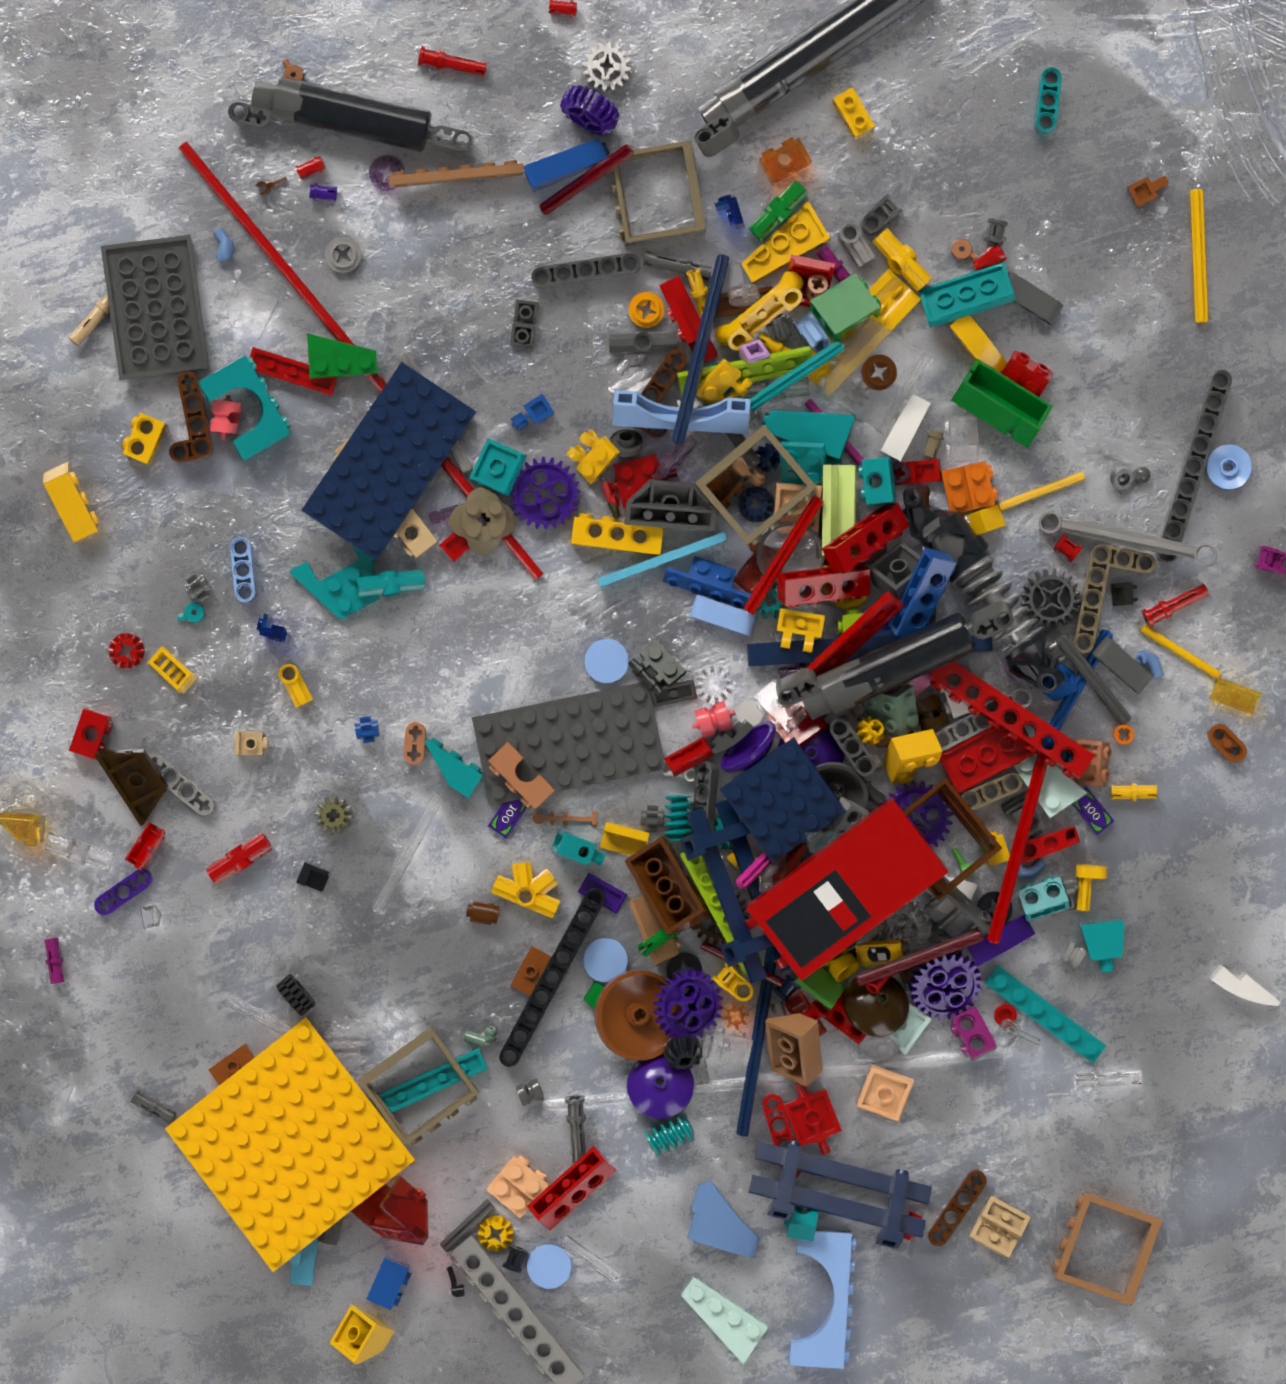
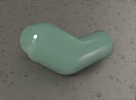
[463,1026,497,1047]

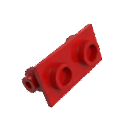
[124,822,166,870]

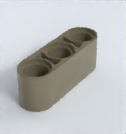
[960,773,1023,810]

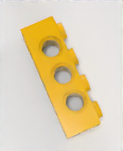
[571,513,664,556]

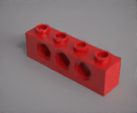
[822,503,910,574]
[777,563,870,608]
[527,1146,617,1230]

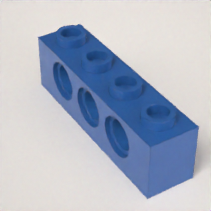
[888,547,956,638]

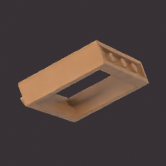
[1052,1191,1162,1305]

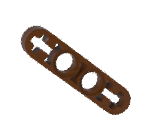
[928,1169,987,1246]

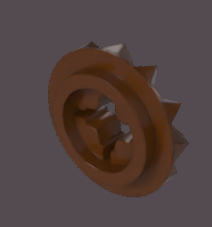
[860,354,897,391]

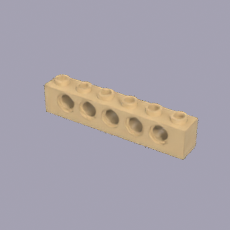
[334,438,438,558]

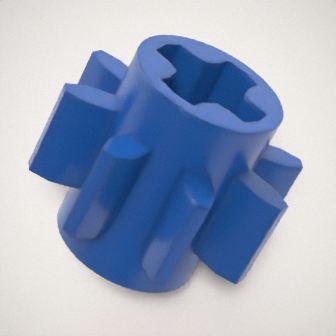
[355,716,380,743]

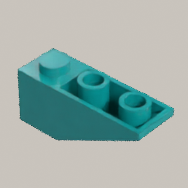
[424,737,484,798]

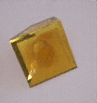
[0,812,46,846]

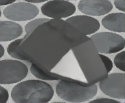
[624,479,716,531]

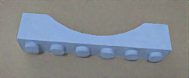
[612,390,750,434]

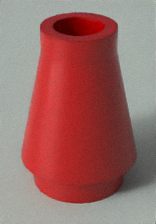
[973,244,1007,271]

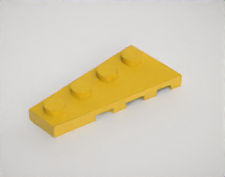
[741,201,831,284]

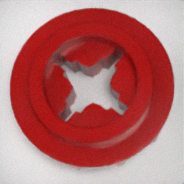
[108,633,145,669]

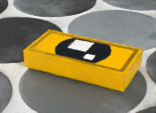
[855,940,904,965]

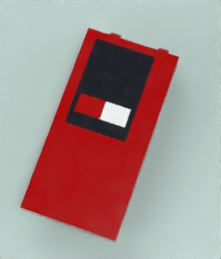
[744,797,949,981]

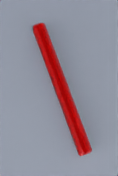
[744,495,824,615]

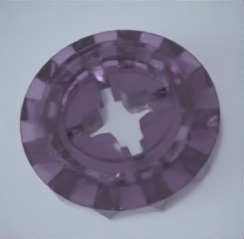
[369,155,405,191]

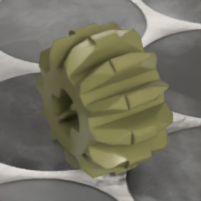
[315,796,353,835]

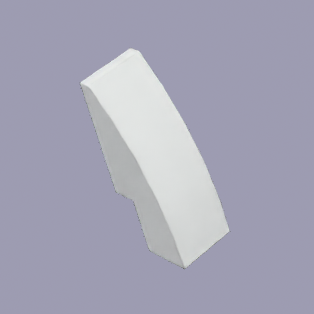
[880,393,931,462]
[1209,965,1281,1006]

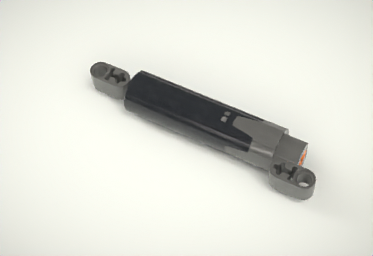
[776,601,1014,720]

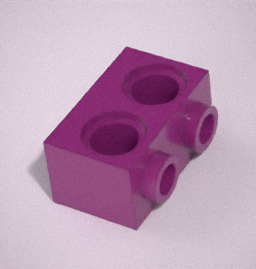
[950,1006,997,1062]

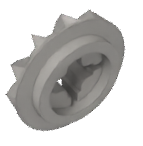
[325,237,361,273]

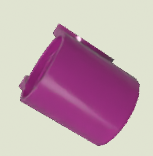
[1254,545,1286,576]

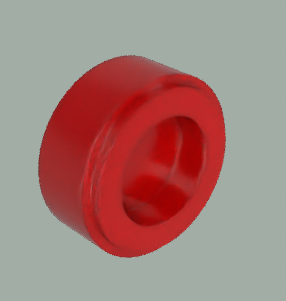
[994,1004,1017,1027]

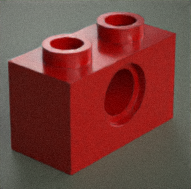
[69,708,113,759]

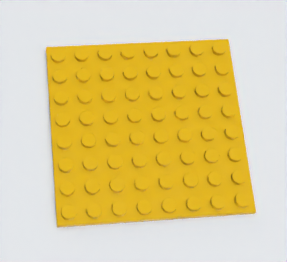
[165,1017,415,1272]

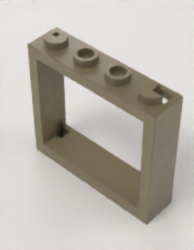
[609,140,706,245]
[695,424,817,546]
[358,1026,480,1146]

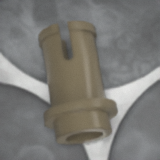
[922,429,944,459]

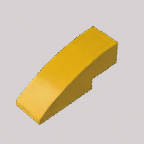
[948,315,1007,373]

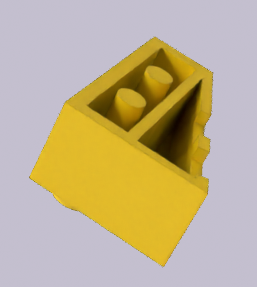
[43,462,100,542]

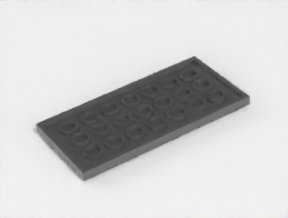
[472,682,666,805]

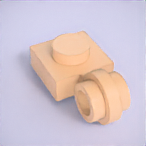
[731,457,766,487]

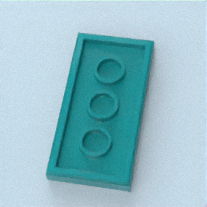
[919,262,1016,328]

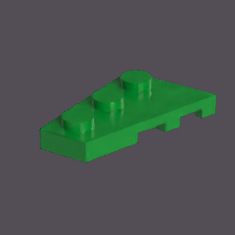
[307,333,378,379]

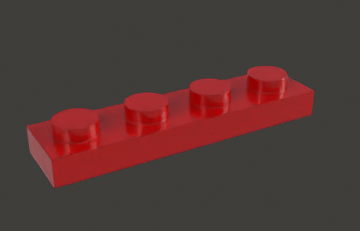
[250,347,338,396]

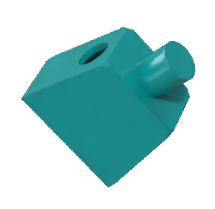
[551,829,606,866]
[1079,919,1124,973]

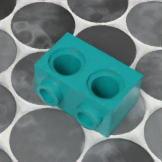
[1017,877,1070,922]

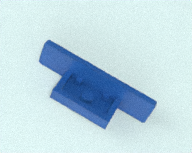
[663,556,751,609]

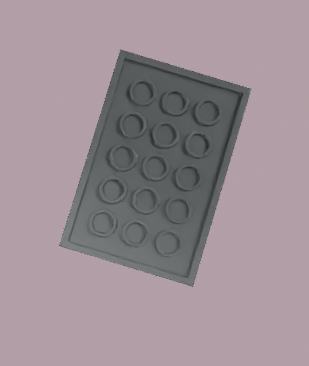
[101,235,209,380]

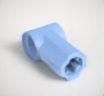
[793,311,831,353]

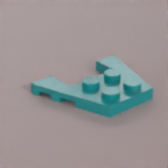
[289,545,380,620]

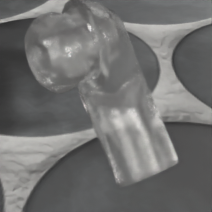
[615,352,648,376]

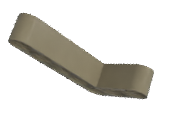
[1072,545,1156,653]

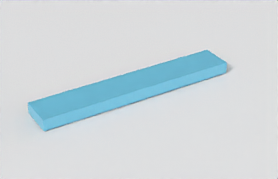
[598,532,727,587]

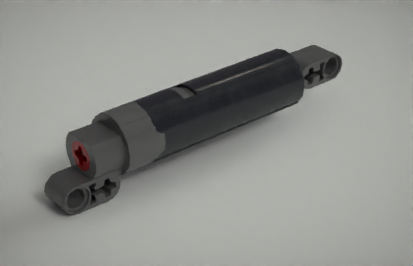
[228,76,474,152]

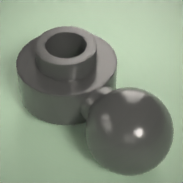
[1110,466,1150,490]

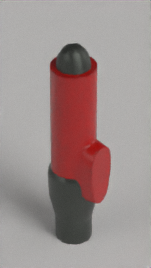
[600,477,621,518]

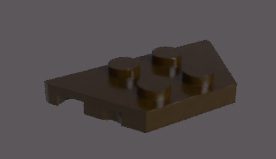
[94,749,168,826]

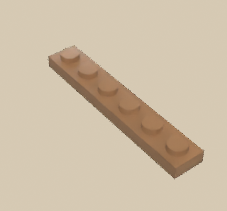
[388,160,524,188]

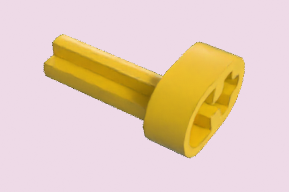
[1075,864,1108,911]

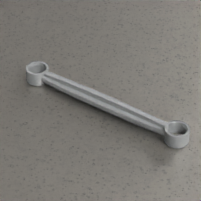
[1039,511,1218,566]

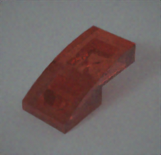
[733,545,777,594]

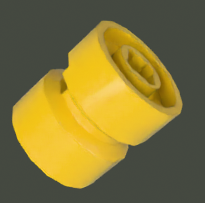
[824,950,860,982]

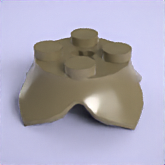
[448,487,517,556]

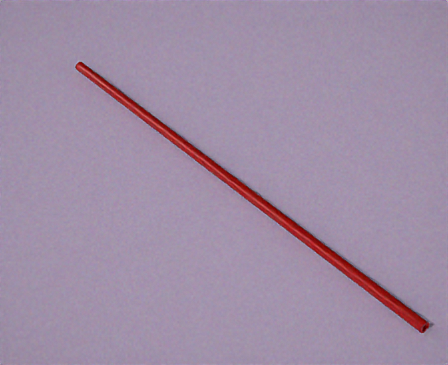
[178,141,544,581]

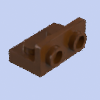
[707,466,747,514]

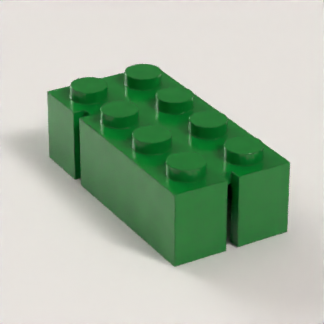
[951,359,1053,448]

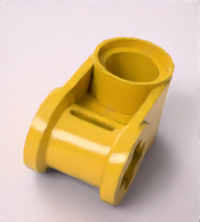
[712,962,754,1002]

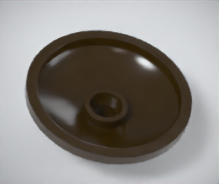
[843,975,909,1037]

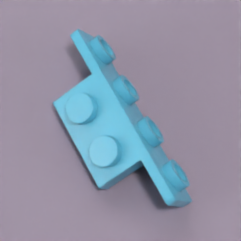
[290,1238,318,1286]

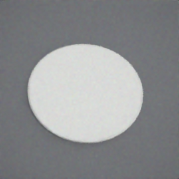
[736,700,763,726]

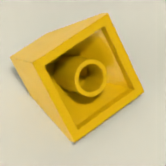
[329,1304,394,1365]

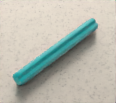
[749,340,845,410]

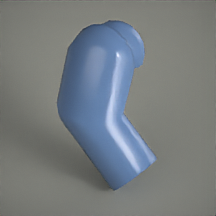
[213,227,234,262]
[1135,651,1164,678]
[1017,858,1047,879]

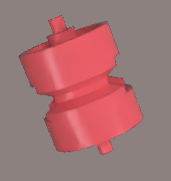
[209,395,242,440]
[692,701,736,738]

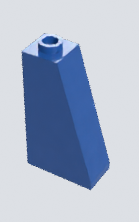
[523,138,610,193]

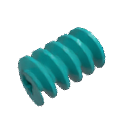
[663,795,693,841]
[644,1113,694,1156]

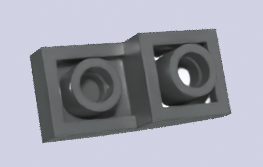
[510,298,539,348]
[710,719,753,754]

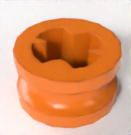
[1113,724,1134,745]

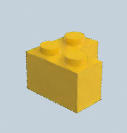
[883,729,942,784]

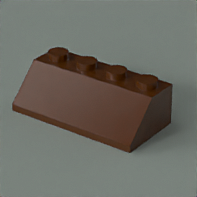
[624,836,713,936]

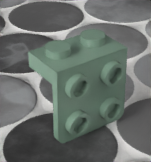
[863,684,919,736]

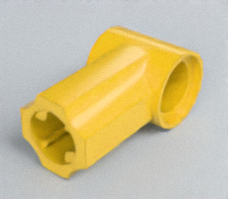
[278,663,313,708]

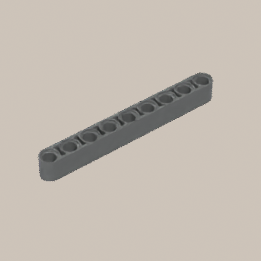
[1155,370,1232,563]

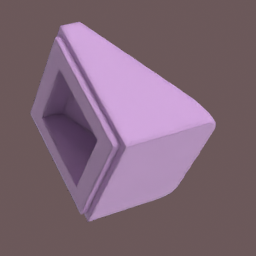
[739,339,770,364]

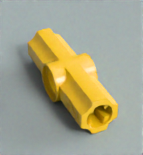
[872,228,932,291]

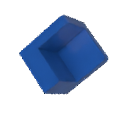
[1042,663,1077,701]

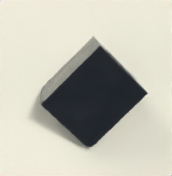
[296,861,331,892]

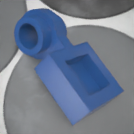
[511,394,554,431]

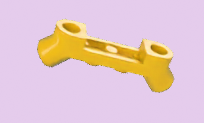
[715,271,804,351]

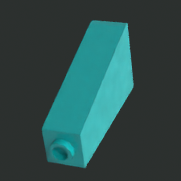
[762,409,856,459]

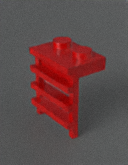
[787,255,835,307]

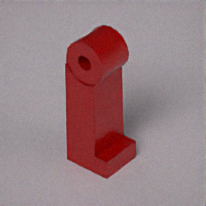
[1021,826,1081,864]

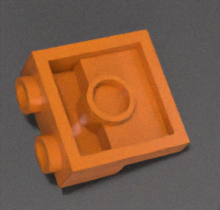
[941,461,998,513]

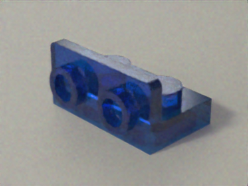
[714,195,745,230]
[257,613,291,644]

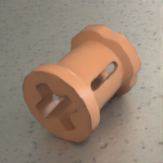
[806,275,828,300]

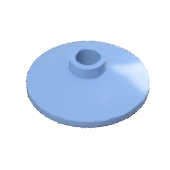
[1206,444,1252,489]

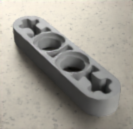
[148,752,215,816]

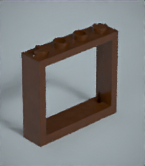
[904,778,1002,900]

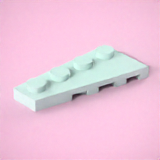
[681,1276,768,1365]

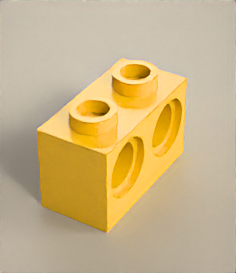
[832,87,875,141]
[121,412,168,465]

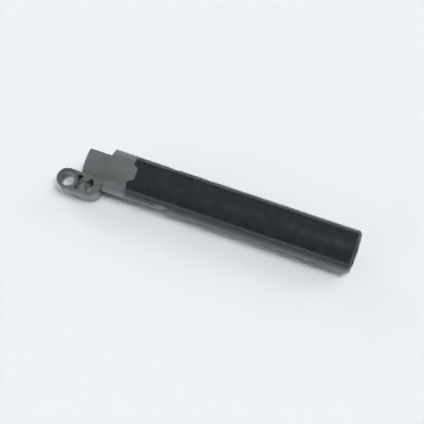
[694,0,926,157]

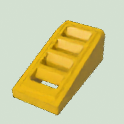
[147,646,198,694]

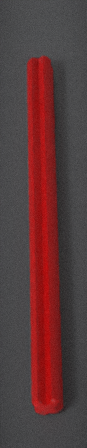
[987,748,1049,944]

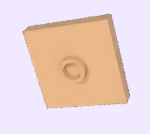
[856,1064,914,1121]

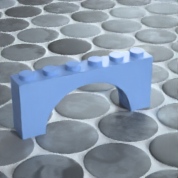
[789,1229,856,1369]

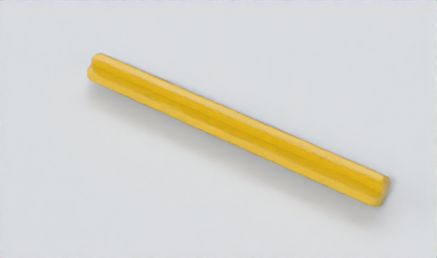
[1190,189,1209,323]

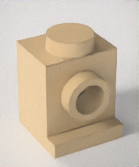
[235,732,268,755]

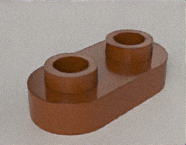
[1207,724,1247,763]

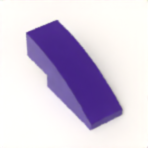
[967,914,1035,967]

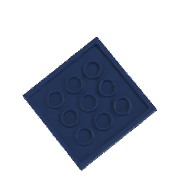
[720,737,847,863]

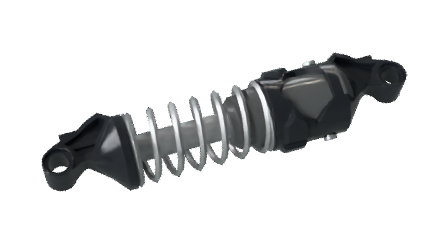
[902,482,1065,693]

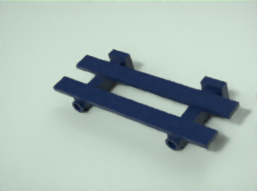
[680,800,792,984]
[748,1141,932,1249]

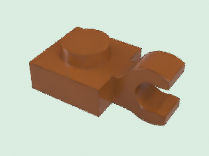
[1127,176,1169,207]

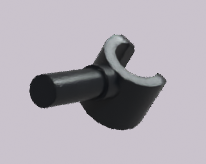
[447,1266,465,1297]

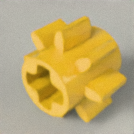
[856,716,884,746]

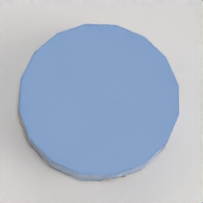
[584,639,629,683]
[583,937,628,983]
[527,1243,572,1289]

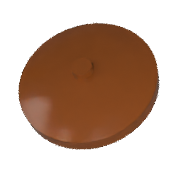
[595,970,679,1061]

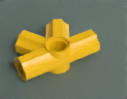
[491,862,561,919]

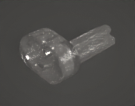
[728,260,760,307]

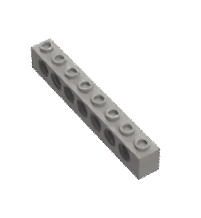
[450,1233,585,1384]

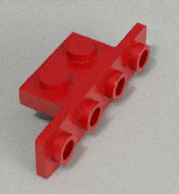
[660,276,718,363]

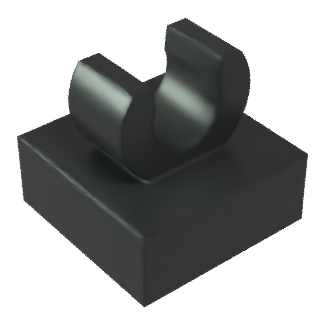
[1111,582,1138,606]

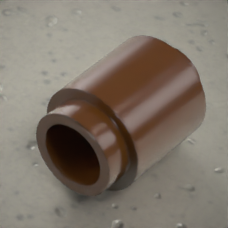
[466,900,500,925]

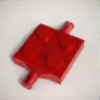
[603,454,678,508]
[783,1082,842,1155]

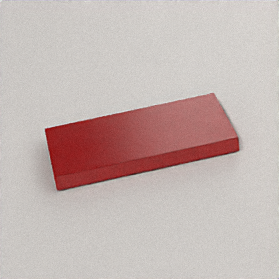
[939,715,1038,794]

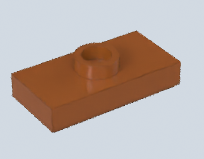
[510,946,551,996]
[209,1043,255,1085]

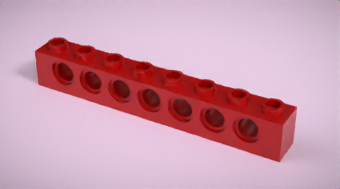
[927,661,1095,780]

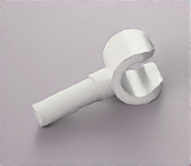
[664,768,696,782]

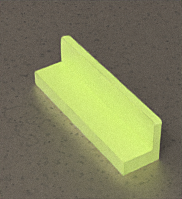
[822,465,857,555]

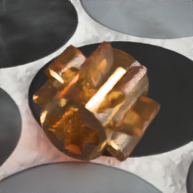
[721,1002,749,1030]

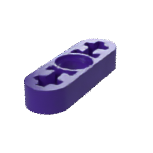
[94,869,153,915]

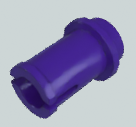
[309,183,337,201]

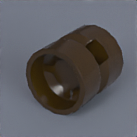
[916,693,950,731]

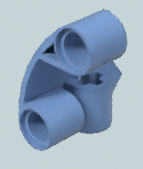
[687,1180,760,1258]

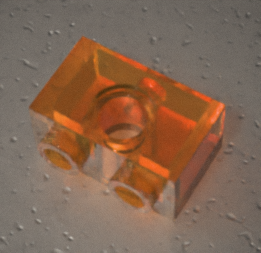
[759,137,812,185]

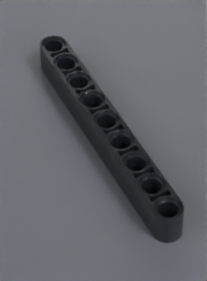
[499,887,606,1067]

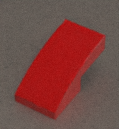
[892,459,942,486]

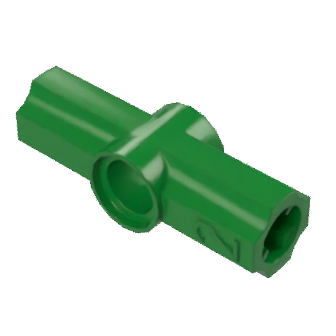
[748,180,809,242]

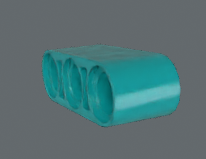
[1034,67,1062,135]

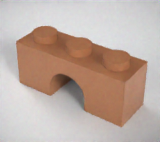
[488,742,556,809]

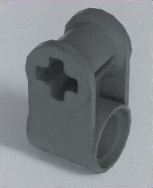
[860,194,903,236]

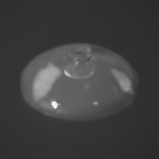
[756,521,824,586]

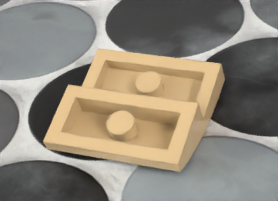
[968,1196,1031,1259]

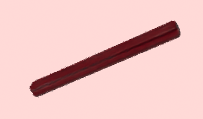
[855,929,983,986]

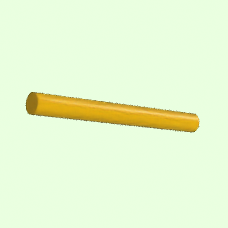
[998,472,1085,511]
[1140,624,1221,679]

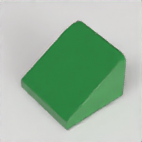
[583,981,605,1009]

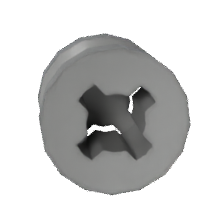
[1060,940,1087,969]

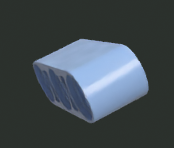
[230,537,257,603]
[689,595,758,637]

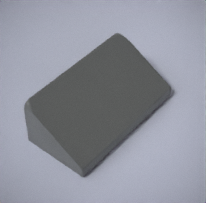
[650,672,697,707]

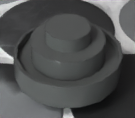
[610,429,643,457]

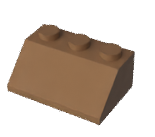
[629,895,682,965]
[765,1013,823,1087]

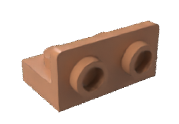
[1073,739,1112,787]

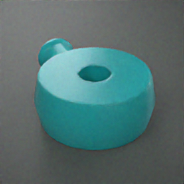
[177,602,205,623]

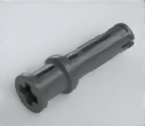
[565,1095,586,1163]

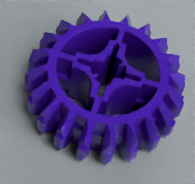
[560,85,620,135]

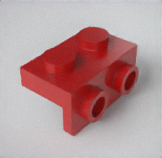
[1001,350,1053,397]

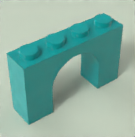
[197,355,291,461]

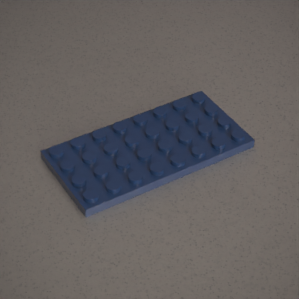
[301,362,476,561]

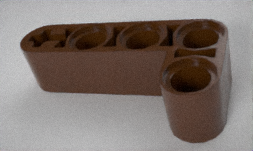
[637,349,687,439]
[169,371,213,463]

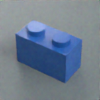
[366,1255,412,1310]

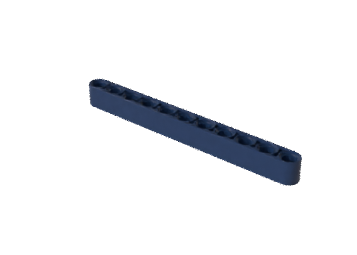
[747,634,993,666]

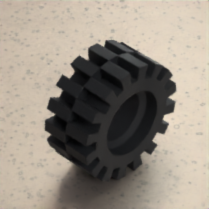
[276,974,316,1016]

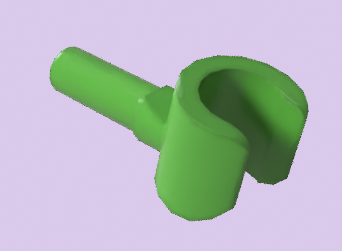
[952,847,975,875]

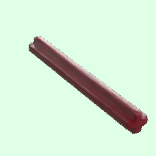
[539,144,634,215]

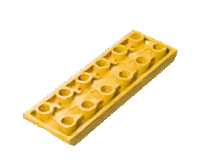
[807,269,921,397]

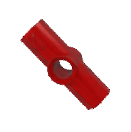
[205,832,273,885]

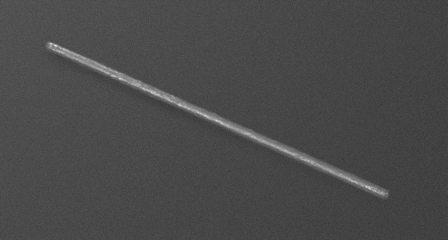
[543,1045,1013,1111]

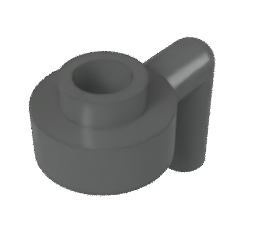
[1051,874,1078,916]

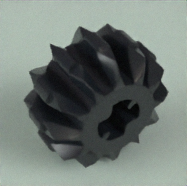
[664,1035,703,1071]

